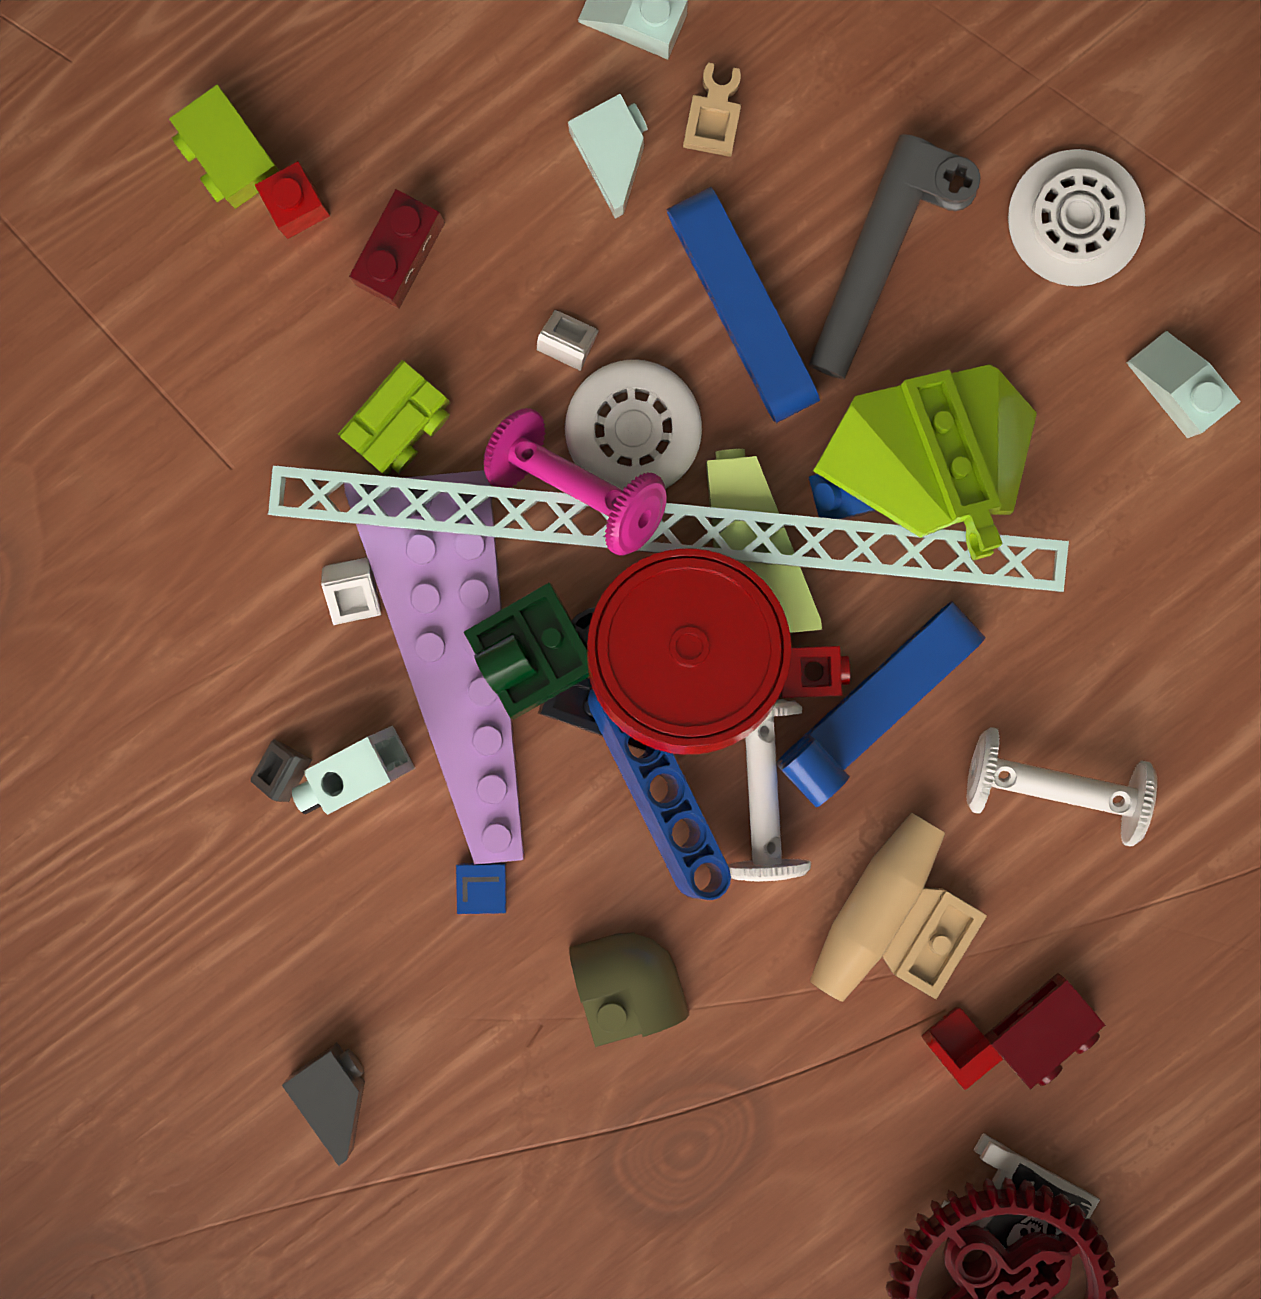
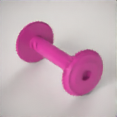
[484,408,666,555]

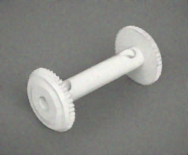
[727,699,811,882]
[966,728,1157,846]

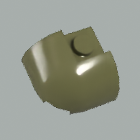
[569,932,689,1047]

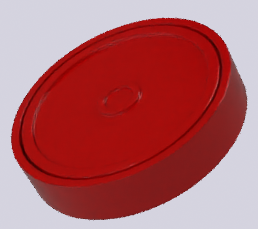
[587,548,791,755]

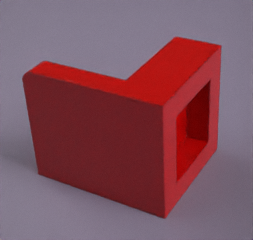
[921,1007,1003,1090]

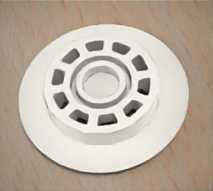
[1008,149,1145,286]
[565,360,702,490]

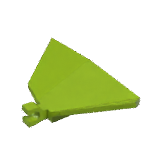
[813,364,1037,561]

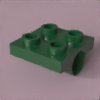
[464,583,589,720]

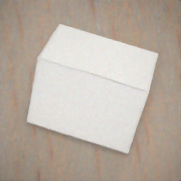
[537,310,599,371]

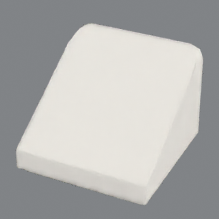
[321,558,381,625]

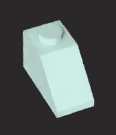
[578,0,688,60]
[568,94,648,219]
[1126,331,1241,438]

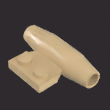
[810,812,987,1002]

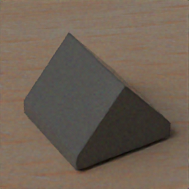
[250,739,312,802]

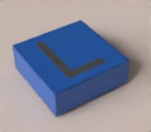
[456,863,507,914]

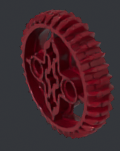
[886,1177,1119,1299]

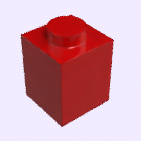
[255,161,330,239]

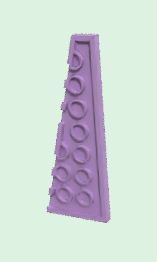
[344,470,525,864]

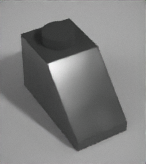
[282,1042,365,1166]

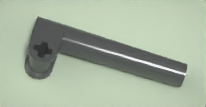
[808,134,981,380]

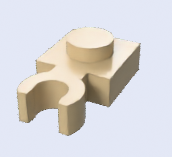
[683,63,741,157]

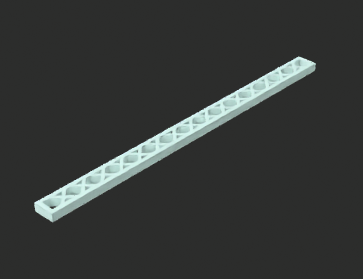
[268,466,1069,592]

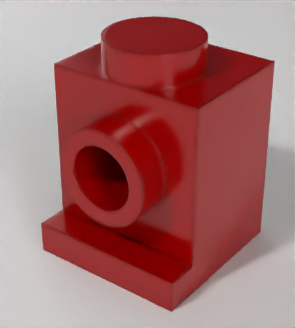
[779,646,850,698]

